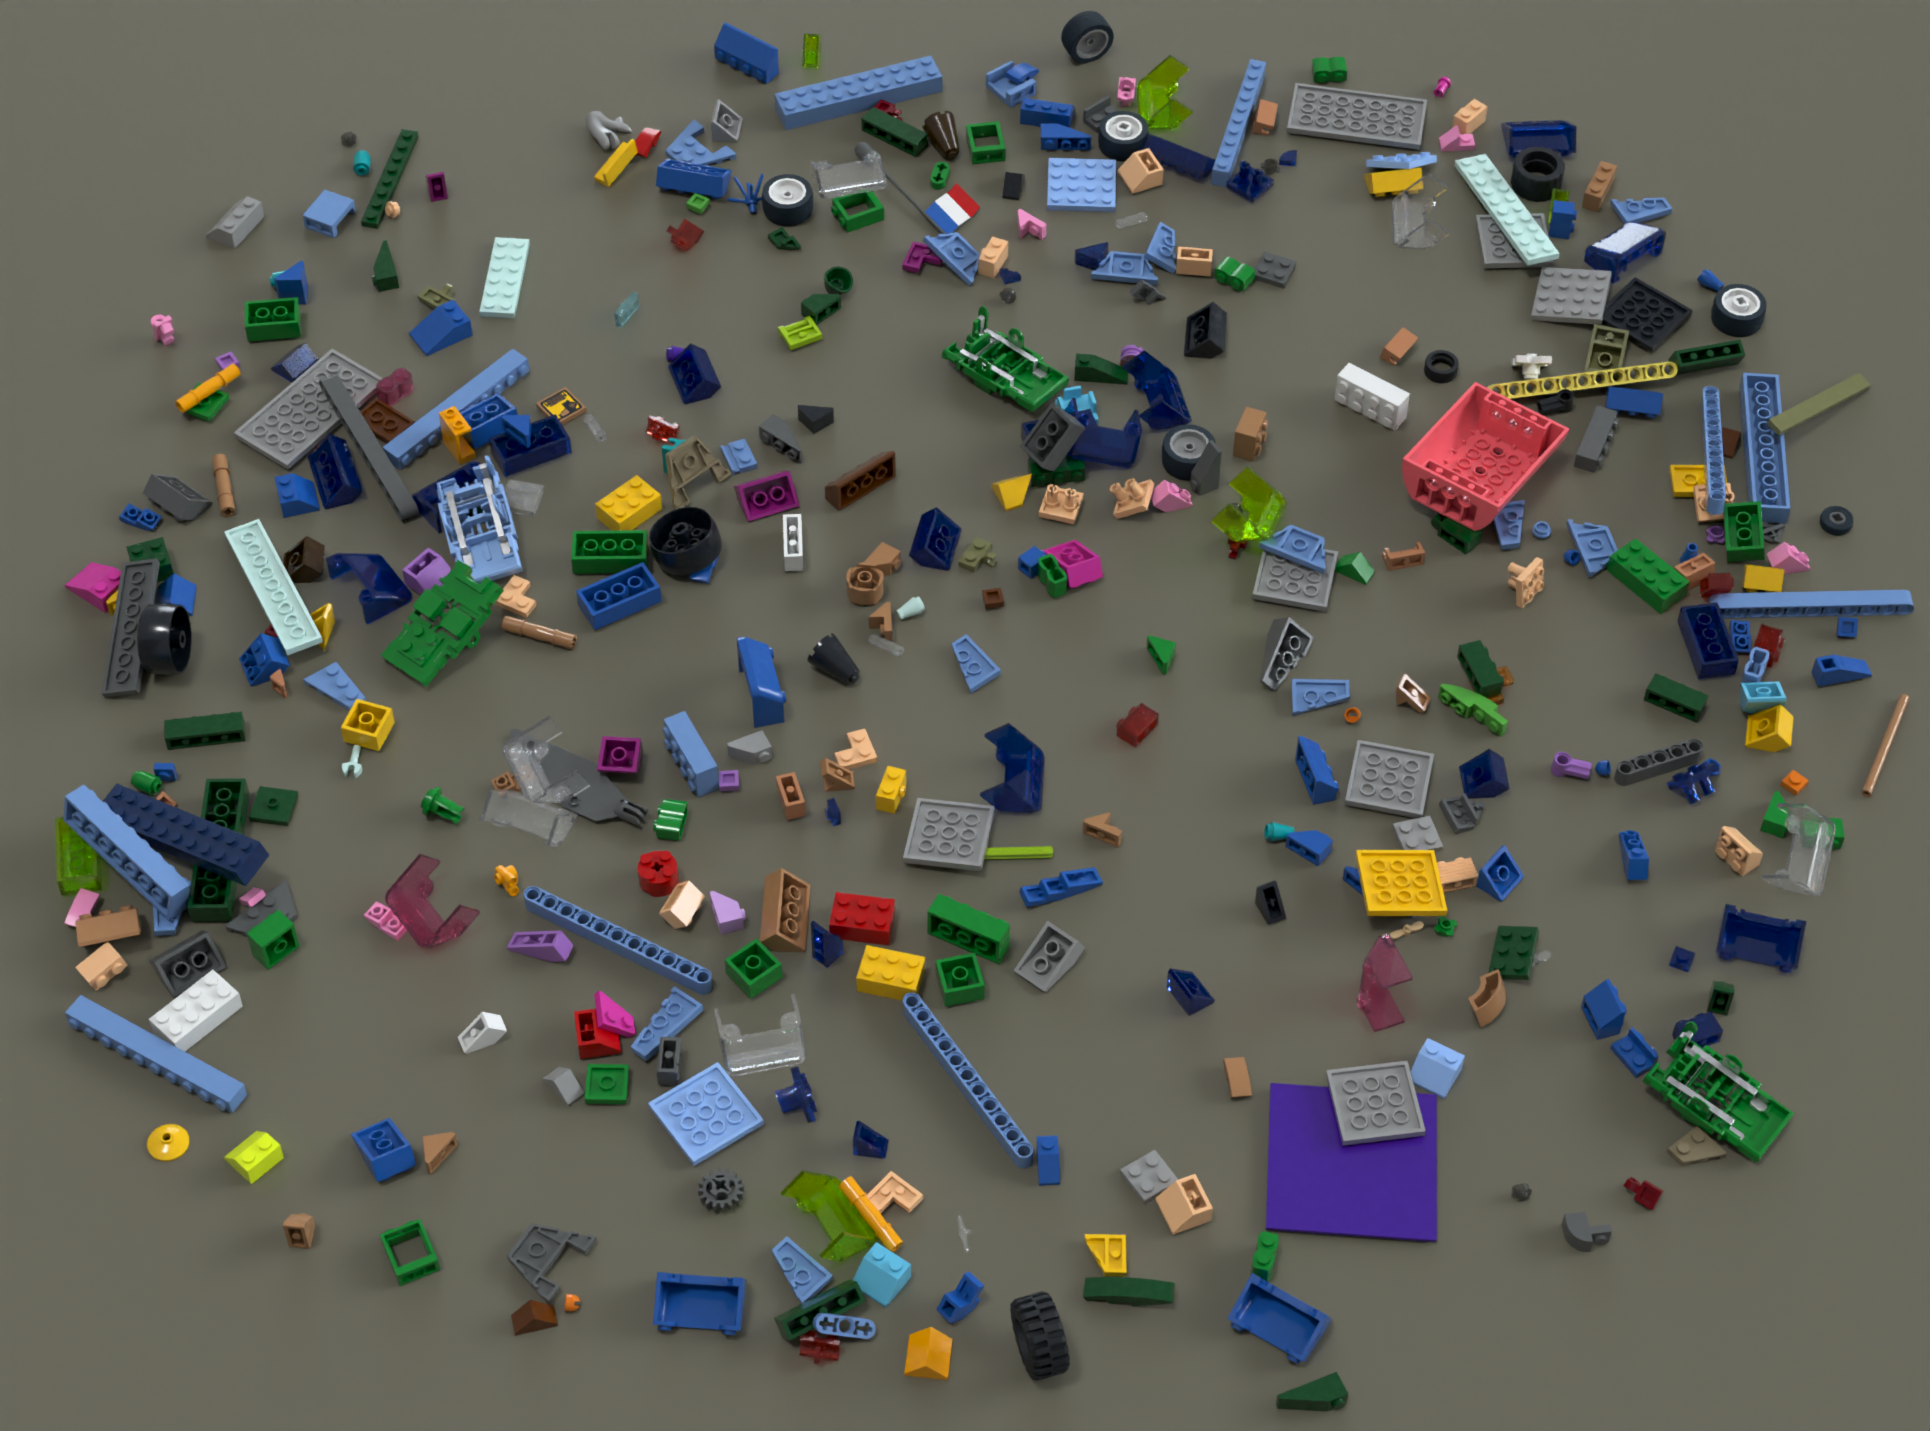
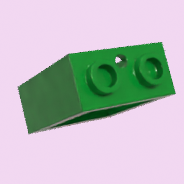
[966,121,1006,165]
[831,186,884,233]
[380,1219,440,1286]

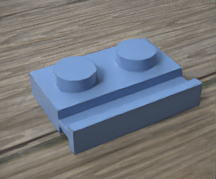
[720,439,757,475]

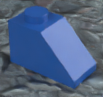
[1285,830,1333,866]
[1036,1135,1060,1186]

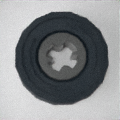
[1820,506,1854,536]

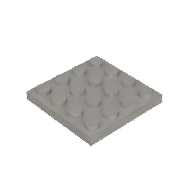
[1475,213,1554,268]
[1531,267,1612,325]
[1252,539,1338,612]
[1345,740,1434,818]
[903,798,995,871]
[1326,1061,1426,1145]

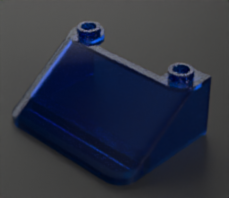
[1501,120,1577,158]
[326,553,412,624]

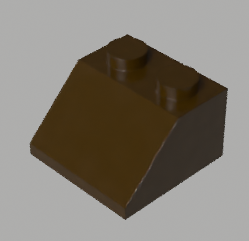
[283,536,325,583]

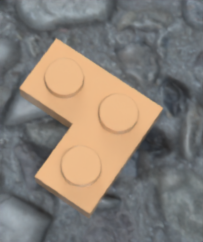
[495,575,537,618]
[834,728,877,770]
[866,1171,923,1213]

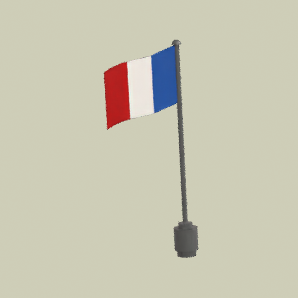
[855,142,980,234]

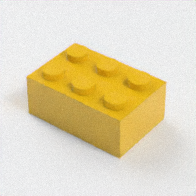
[595,475,662,531]
[856,945,925,1001]

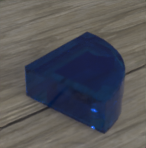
[1279,150,1297,166]
[999,268,1021,285]

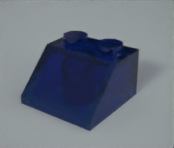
[1459,749,1510,799]

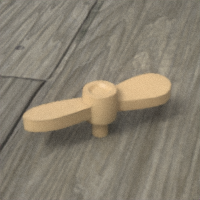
[1389,921,1424,940]

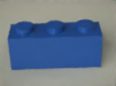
[1020,98,1075,128]
[1605,386,1663,418]
[460,393,518,449]
[1295,736,1339,805]

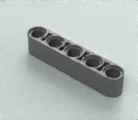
[1614,739,1703,786]

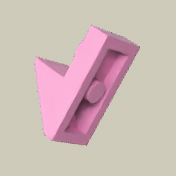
[1439,125,1475,152]
[1017,209,1047,240]

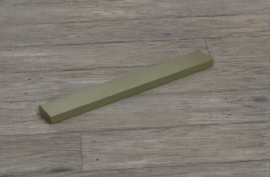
[1767,373,1871,436]

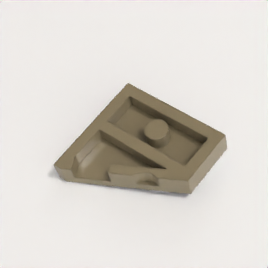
[1667,1126,1727,1167]

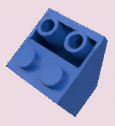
[239,633,290,686]
[1581,979,1627,1040]

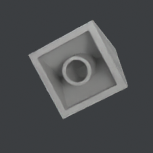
[711,99,743,143]

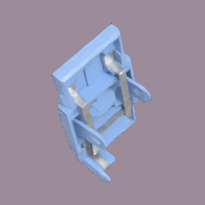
[436,456,523,584]

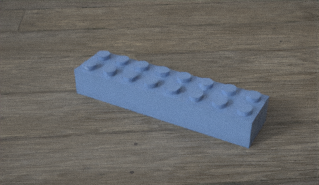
[63,785,190,920]

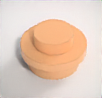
[385,201,400,219]

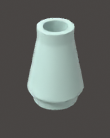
[896,596,925,620]

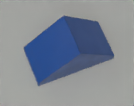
[501,415,531,448]

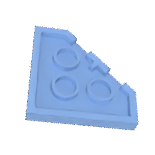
[1366,152,1437,169]

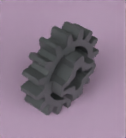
[698,1168,744,1213]

